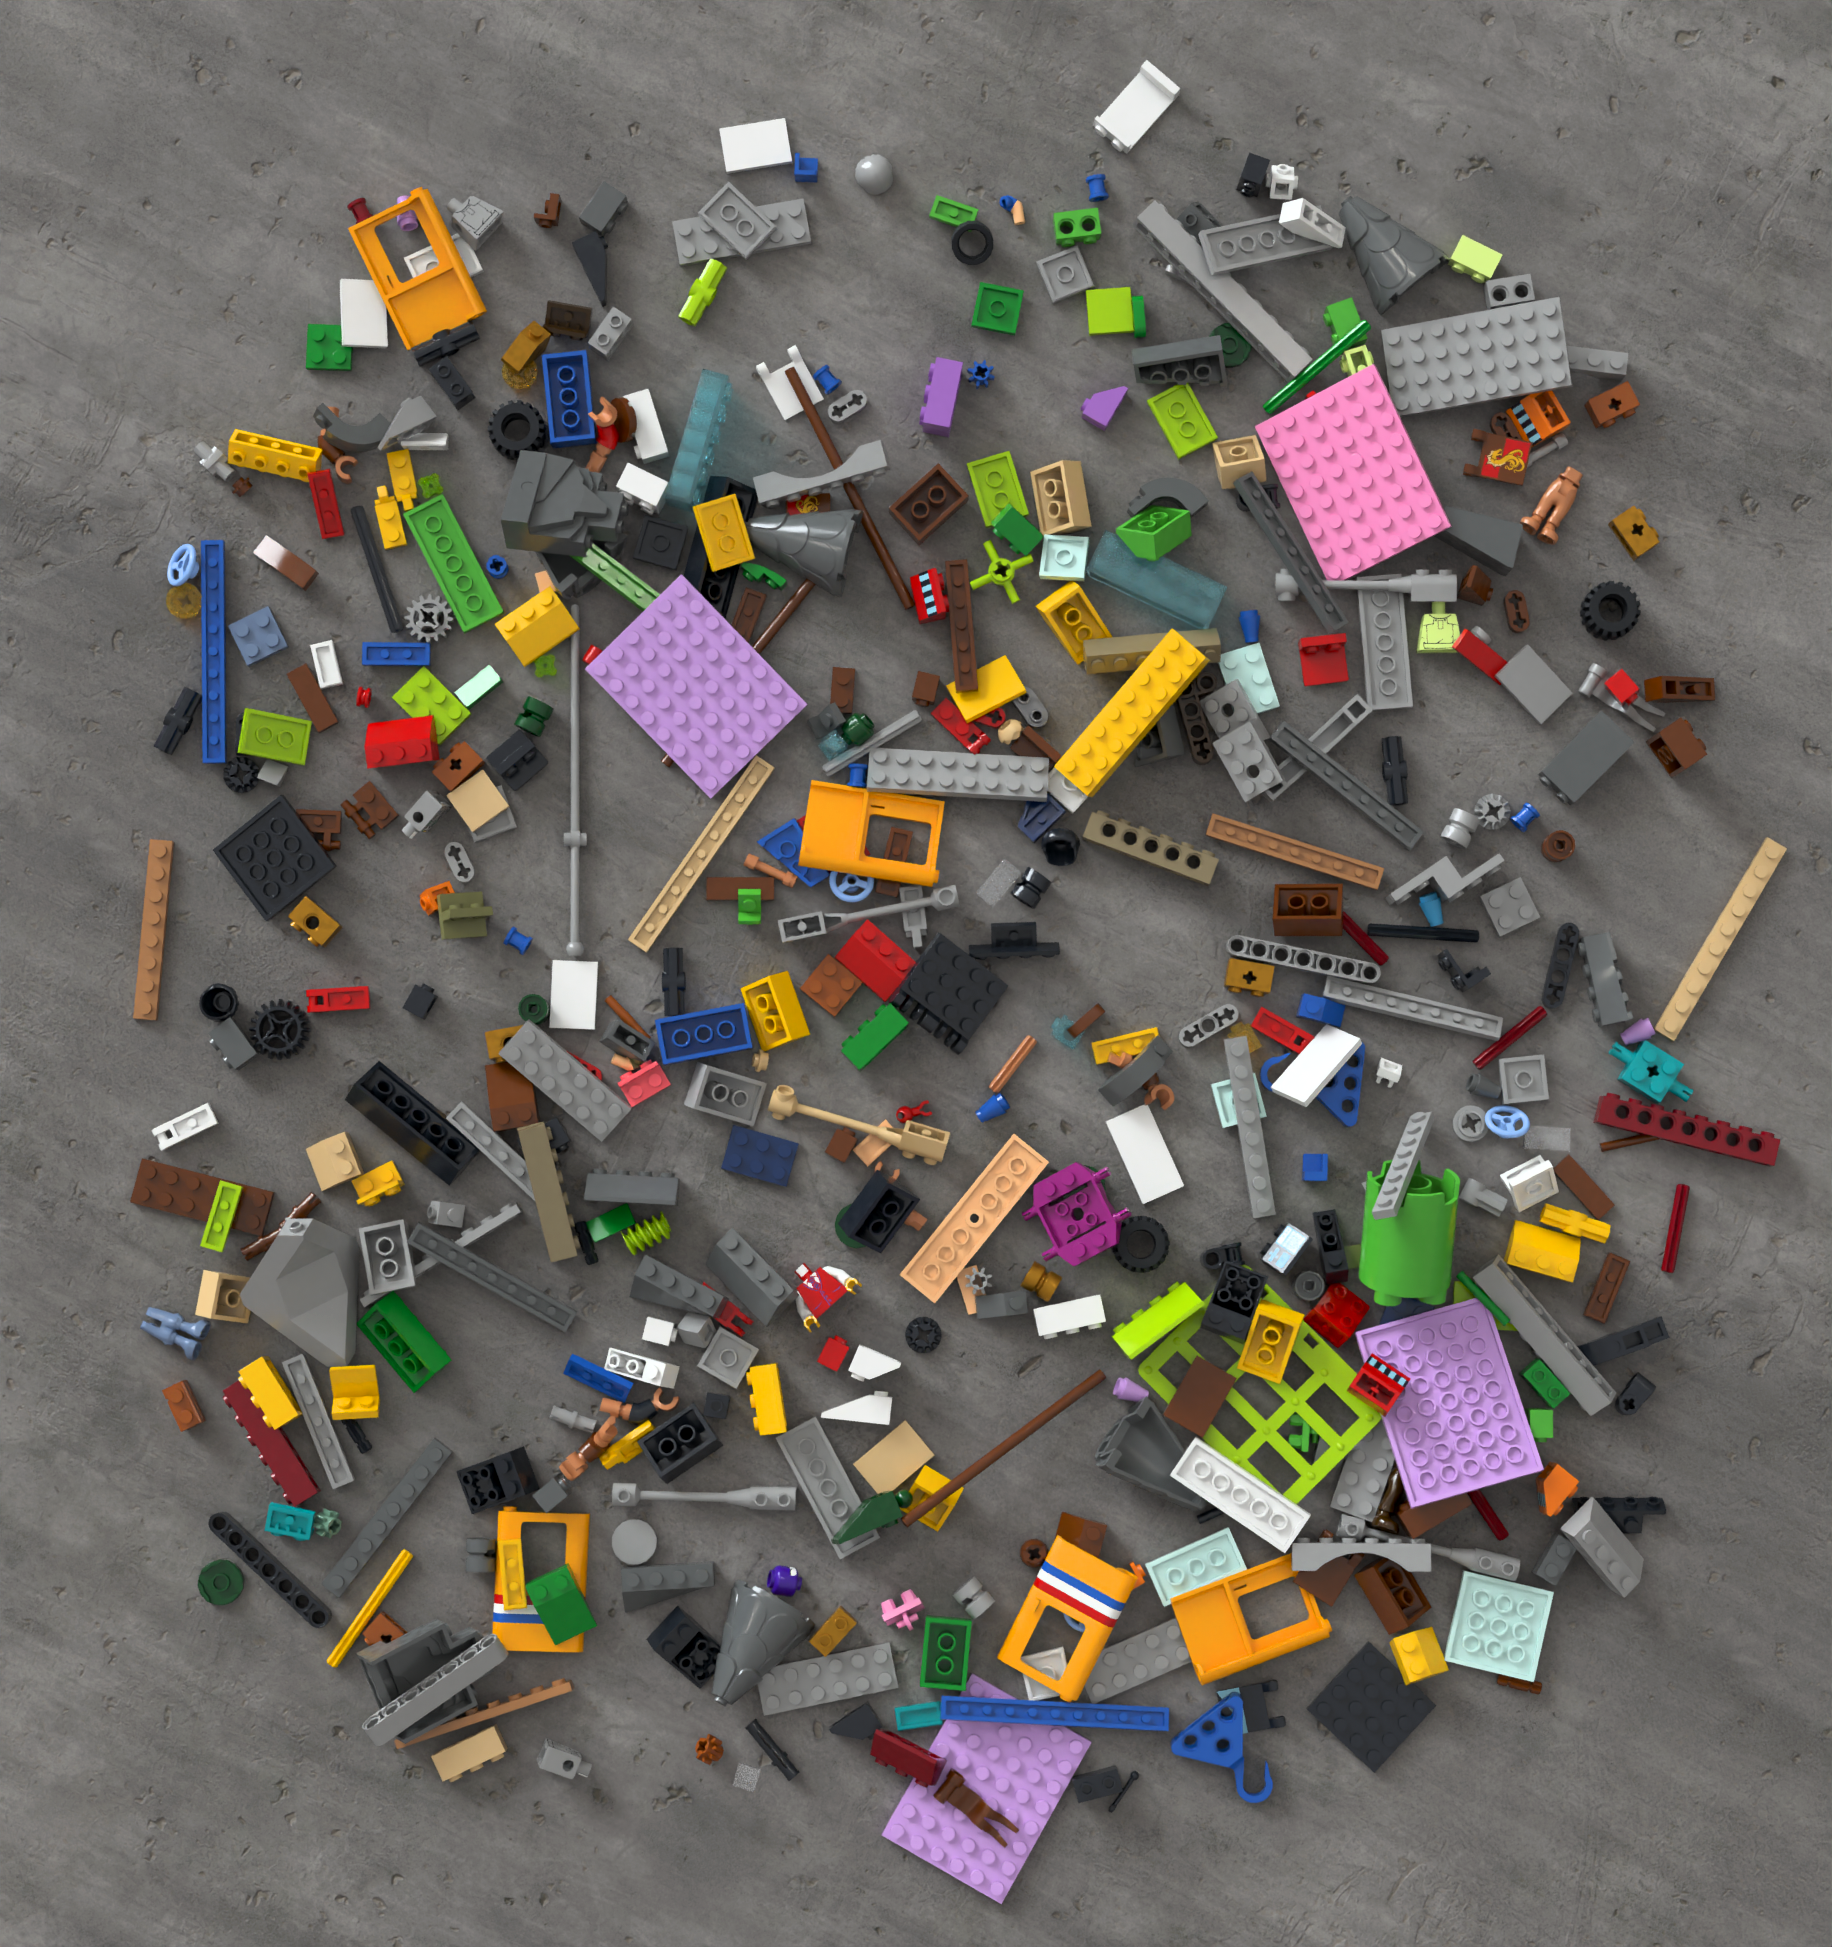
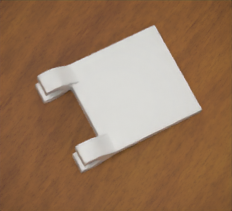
[756,345,824,420]

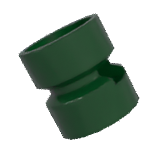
[514,696,554,737]
[518,994,550,1025]

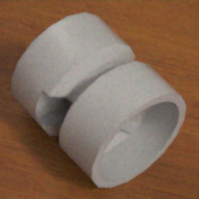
[1440,808,1480,849]
[952,1576,995,1620]

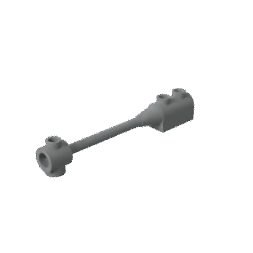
[1275,569,1457,602]
[778,885,960,943]
[612,1483,797,1511]
[1336,1514,1520,1581]

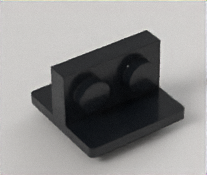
[486,730,548,791]

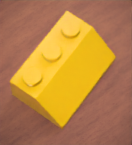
[495,586,580,667]
[741,971,810,1052]
[1504,1220,1581,1282]
[238,1356,303,1430]
[746,1363,788,1435]

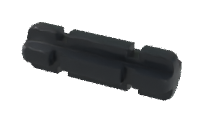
[574,1221,599,1265]
[341,1419,372,1454]

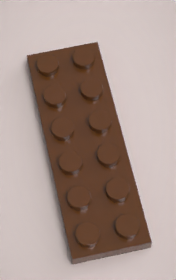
[130,1158,275,1236]

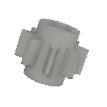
[965,1267,992,1294]

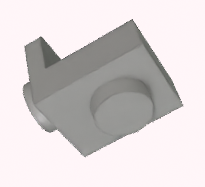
[427,1201,465,1227]

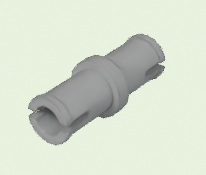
[549,1405,597,1434]

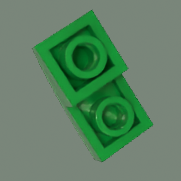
[741,562,787,591]

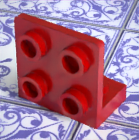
[1298,633,1349,686]
[1303,1283,1370,1348]

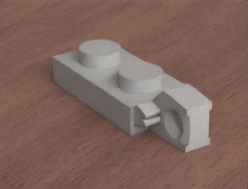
[899,885,927,949]

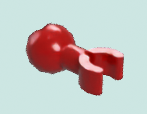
[896,1100,932,1124]

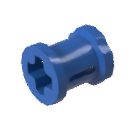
[1086,174,1109,202]
[813,365,842,395]
[486,555,509,579]
[847,764,868,788]
[1510,802,1540,832]
[503,927,533,955]

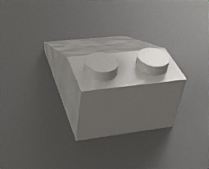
[684,1062,767,1126]
[359,1219,416,1296]

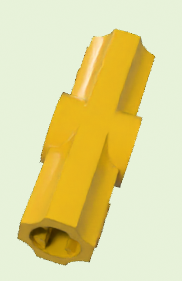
[1539,1203,1611,1244]

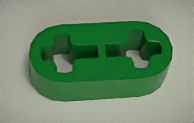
[1131,295,1146,338]

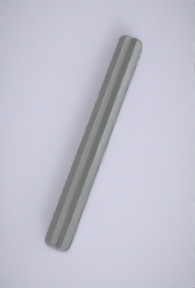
[822,710,922,777]

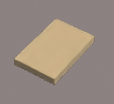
[853,1420,934,1494]

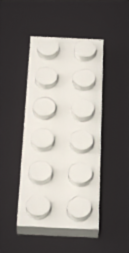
[1170,1437,1311,1553]

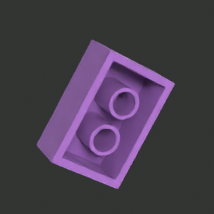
[919,357,963,437]

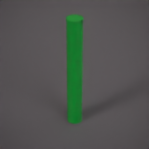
[1456,1271,1510,1326]

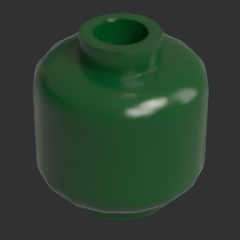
[841,713,875,746]

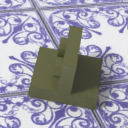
[437,891,493,940]

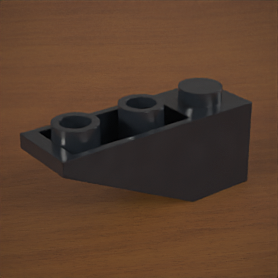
[1313,1209,1349,1285]

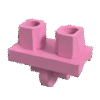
[881,1589,925,1631]

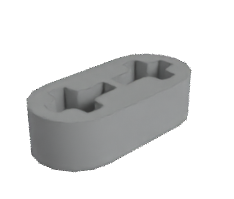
[828,390,867,424]
[444,842,475,883]

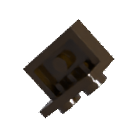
[543,300,593,341]

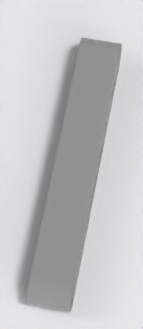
[1226,935,1381,984]
[362,1634,508,1746]

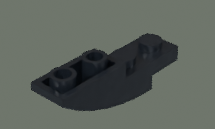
[1577,1316,1670,1366]

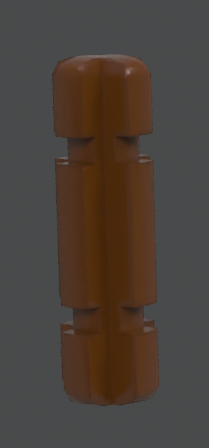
[1497,1674,1542,1695]

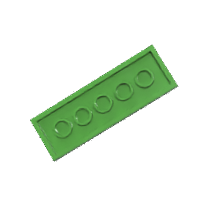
[403,494,504,634]

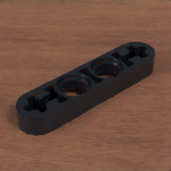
[1541,923,1579,1009]

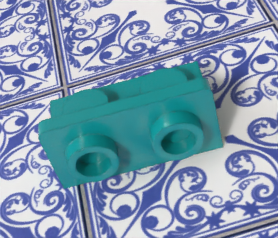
[265,1502,316,1541]

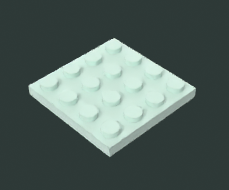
[1444,1570,1554,1682]

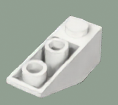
[604,1348,680,1389]

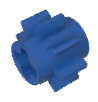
[967,360,995,389]

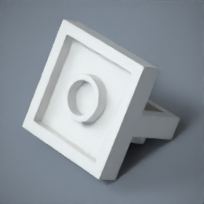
[1500,1155,1559,1212]

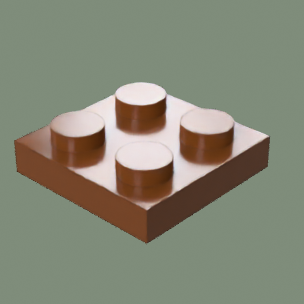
[800,954,863,1017]

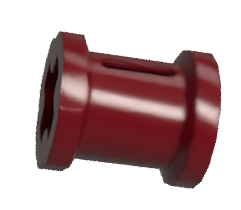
[347,198,373,224]

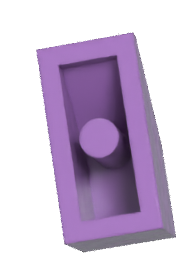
[1080,386,1128,431]

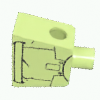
[1417,602,1460,653]

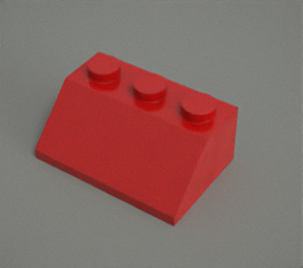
[364,715,440,769]
[835,919,916,1002]

